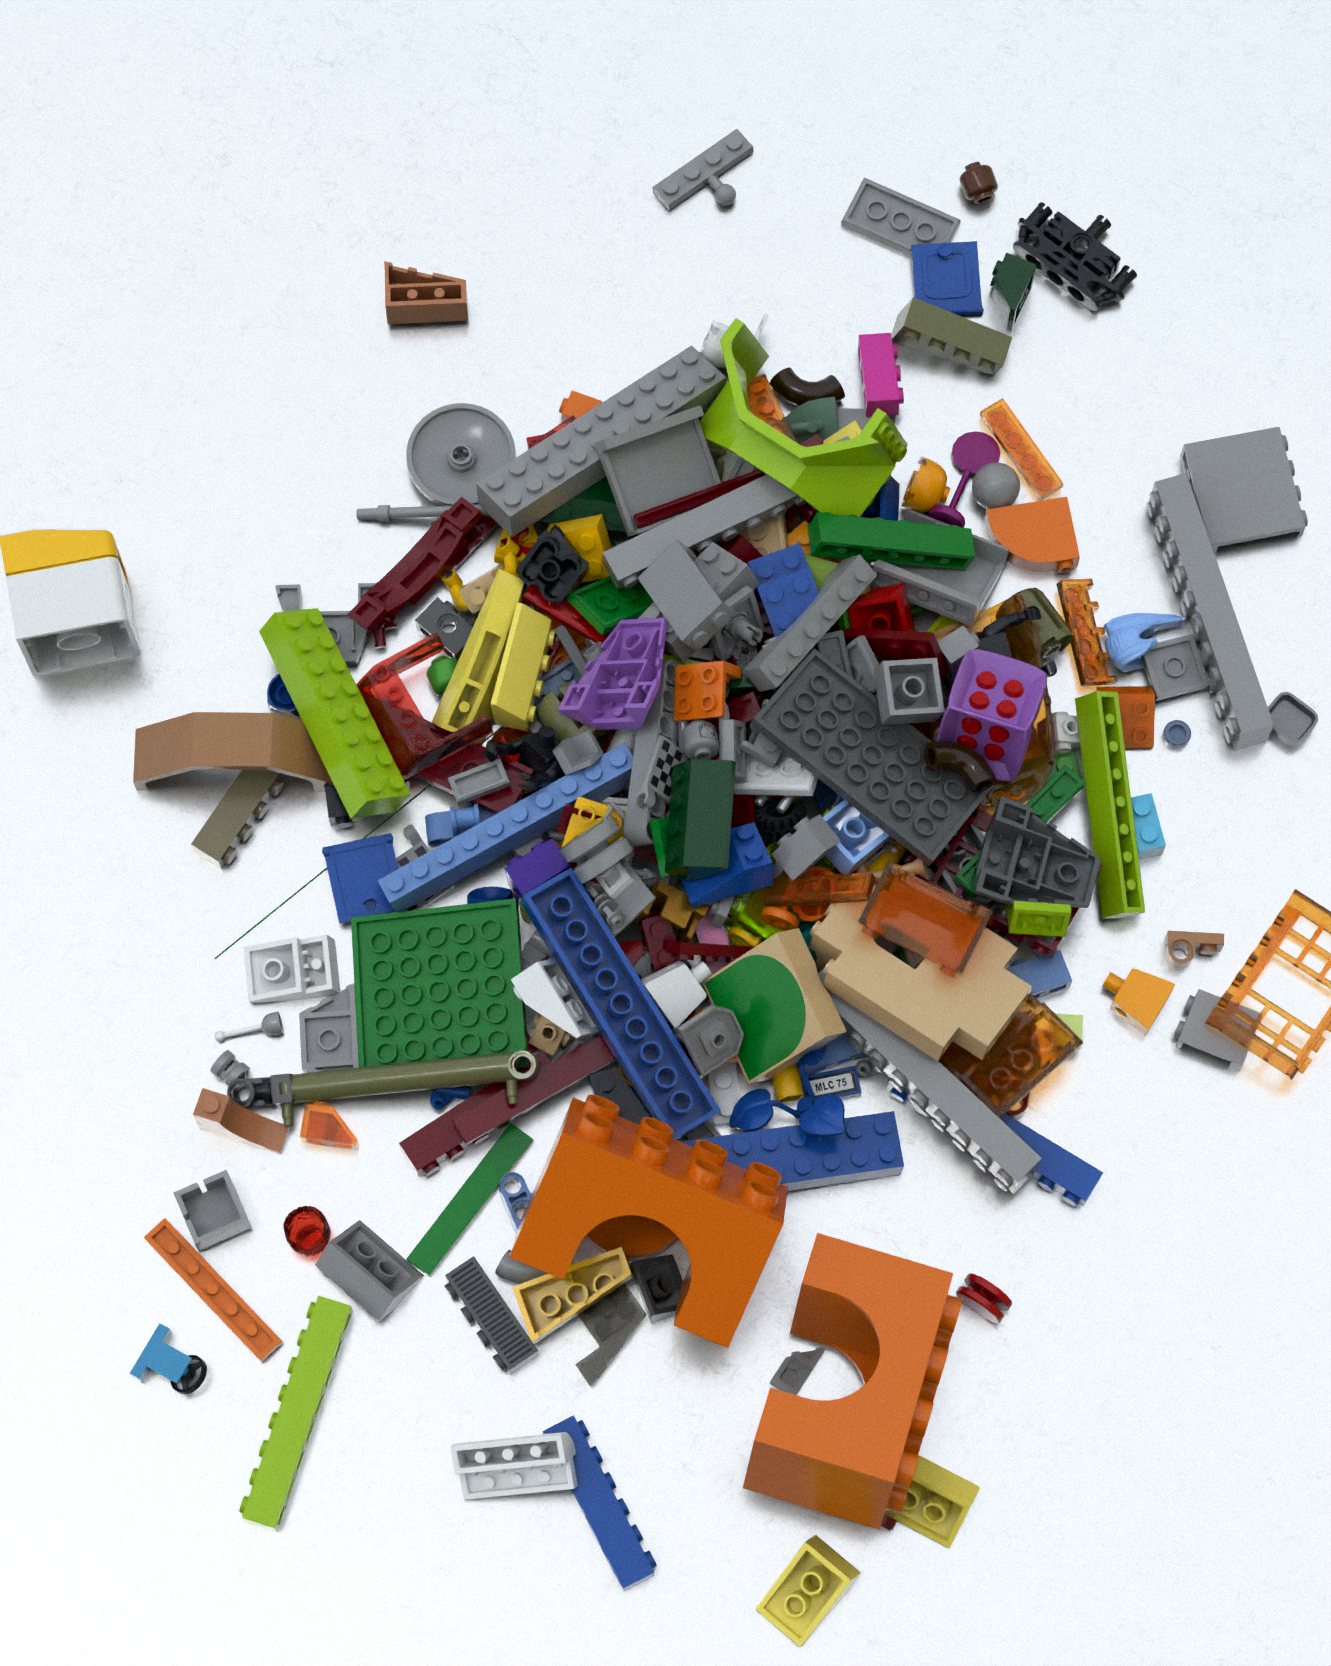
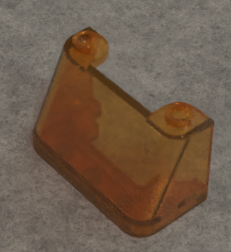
[858,860,993,978]

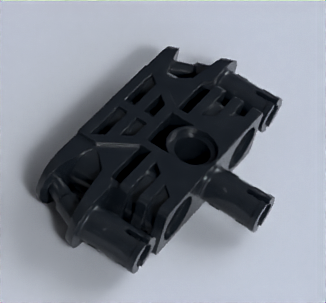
[1013,202,1137,311]

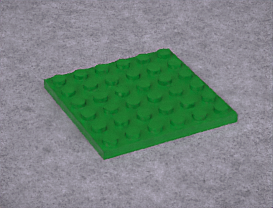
[351,898,529,1068]

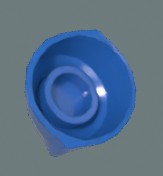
[267,674,297,712]
[467,886,513,904]

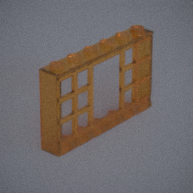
[1205,889,1331,1080]

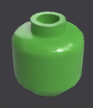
[426,656,458,697]

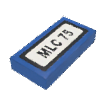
[800,1066,862,1099]

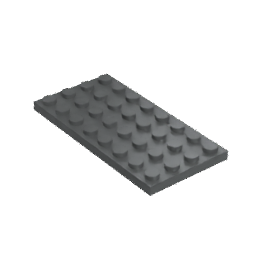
[750,648,991,866]

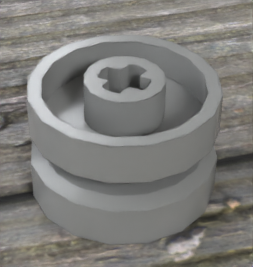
[559,816,633,884]

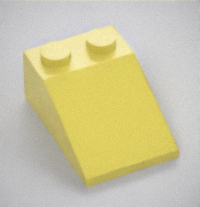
[756,1535,861,1647]

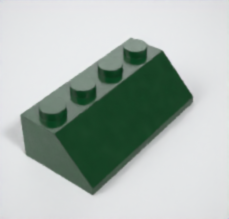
[538,477,626,532]
[665,759,736,882]

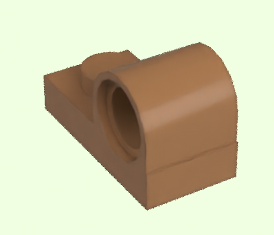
[1164,930,1225,970]

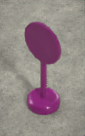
[928,431,1001,528]

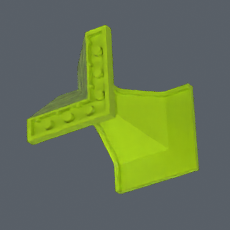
[700,318,908,517]

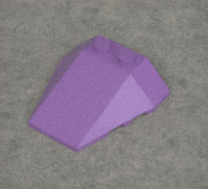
[558,618,667,730]

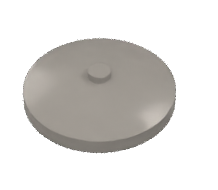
[406,403,516,506]

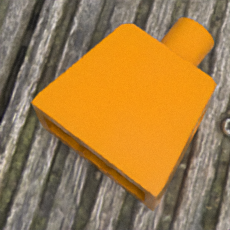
[1102,968,1175,1036]

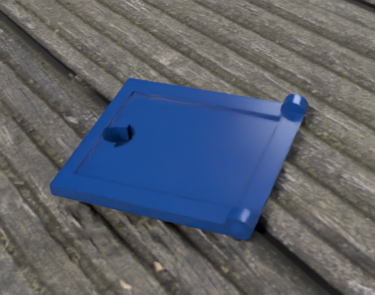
[911,241,984,316]
[322,833,398,924]

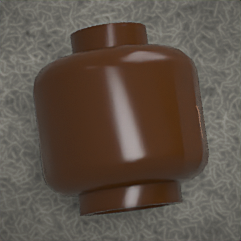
[959,162,998,204]

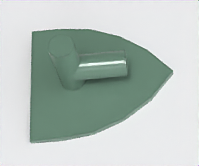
[776,397,838,444]

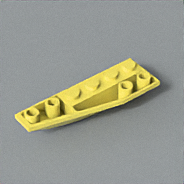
[432,569,524,743]

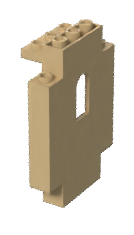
[809,874,1033,1061]

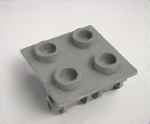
[585,861,656,937]

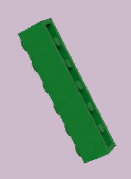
[807,512,975,571]

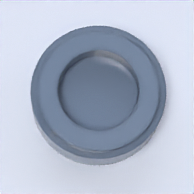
[1162,720,1191,749]

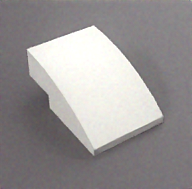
[244,934,340,1003]

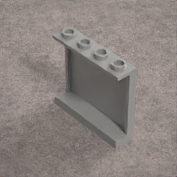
[595,405,721,537]
[1181,426,1308,553]
[869,509,1010,626]

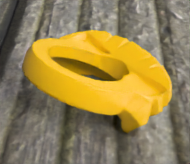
[728,927,762,947]

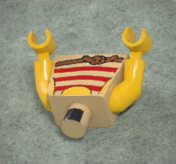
[441,537,519,614]

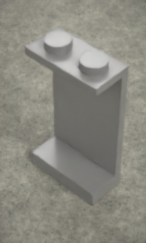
[638,540,737,652]

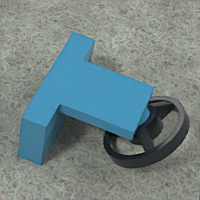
[129,1323,207,1395]

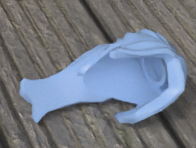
[1104,613,1186,672]

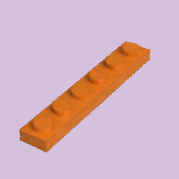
[144,1218,283,1362]

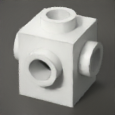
[1040,711,1081,754]

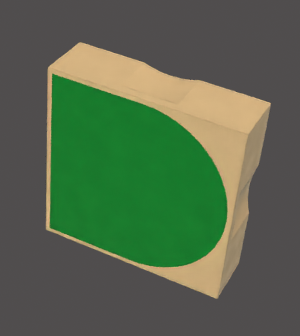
[702,928,847,1084]

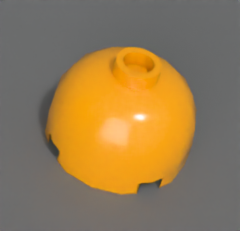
[901,456,950,513]

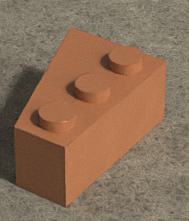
[384,261,468,324]

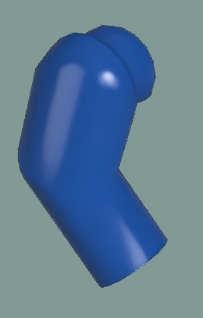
[430,1086,471,1110]

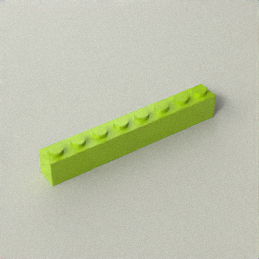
[1075,691,1146,919]
[239,1295,353,1532]

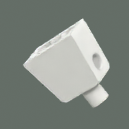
[641,961,712,1028]

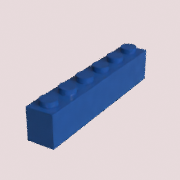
[543,1415,657,1592]

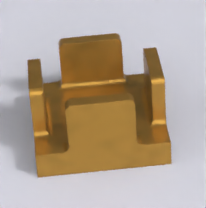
[634,880,709,942]

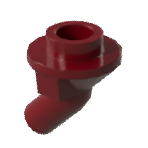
[374,616,398,648]

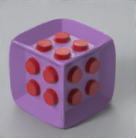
[936,649,1047,782]

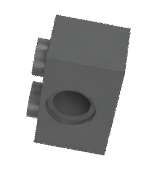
[415,597,475,660]

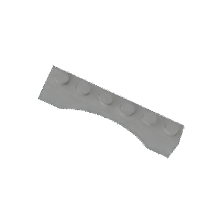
[742,554,877,692]

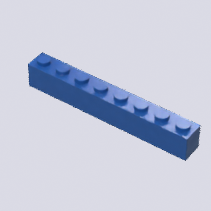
[887,1078,1103,1207]

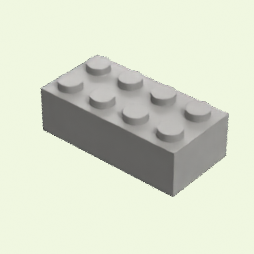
[638,542,760,663]

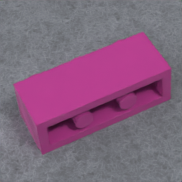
[857,333,904,417]

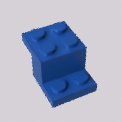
[748,543,819,637]

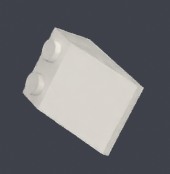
[511,959,599,1038]

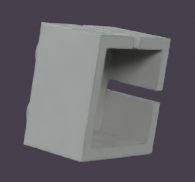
[173,1169,252,1251]

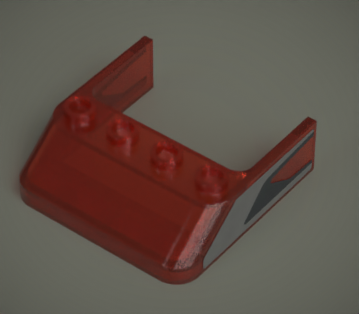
[356,632,493,780]

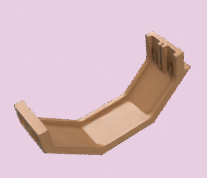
[133,712,333,792]

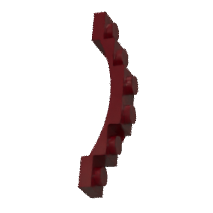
[348,497,483,633]

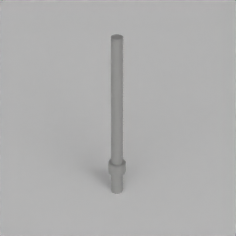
[356,504,489,522]

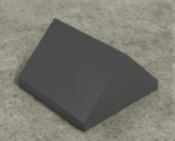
[630,1254,683,1324]

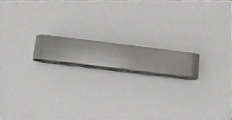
[624,660,679,847]

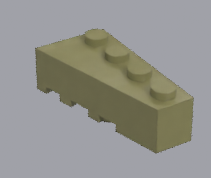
[891,297,1012,374]

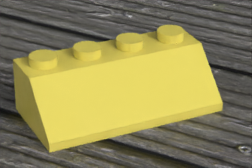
[491,602,556,731]
[885,1455,980,1548]

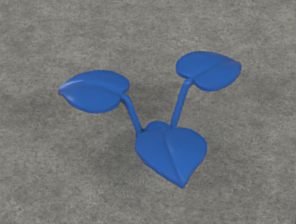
[729,1044,846,1136]

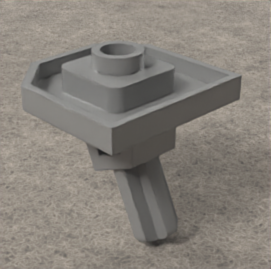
[672,1005,744,1077]

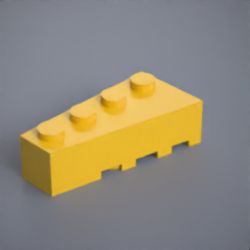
[512,1247,634,1344]

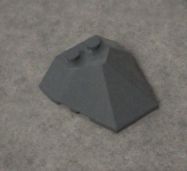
[972,796,1101,908]

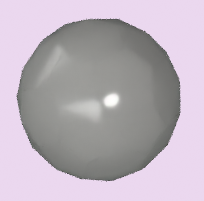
[972,462,1020,509]

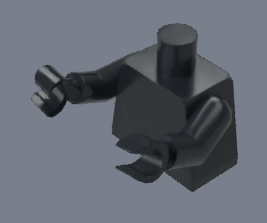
[975,606,1057,678]
[483,726,565,792]

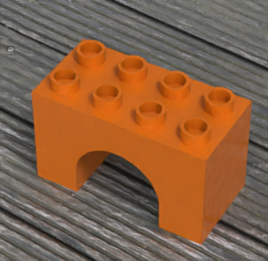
[509,1094,788,1348]
[743,1233,963,1530]

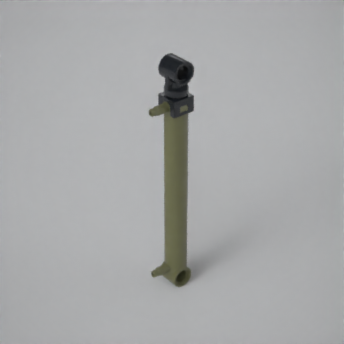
[227,1050,541,1127]

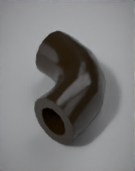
[770,367,845,406]
[924,741,997,793]

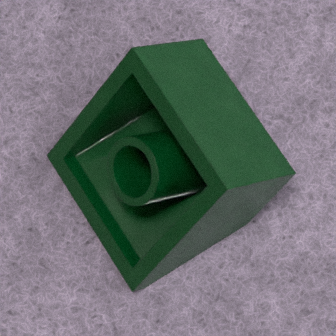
[990,252,1036,332]

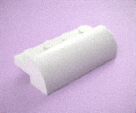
[450,1432,578,1500]

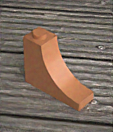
[193,1088,290,1155]

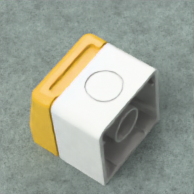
[0,529,140,676]

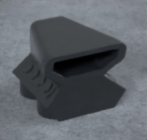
[516,524,590,606]

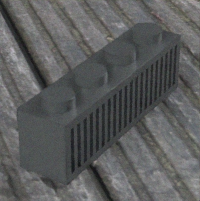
[444,1256,539,1375]

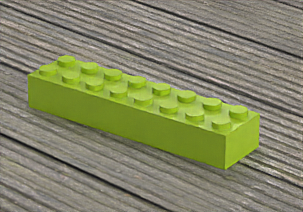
[259,608,411,819]

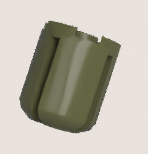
[997,588,1074,667]
[538,683,615,751]

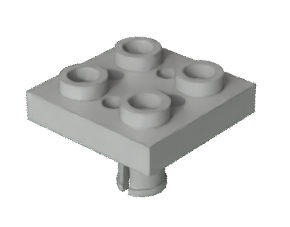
[711,586,765,661]

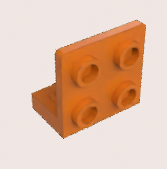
[674,661,741,722]
[1096,686,1155,748]

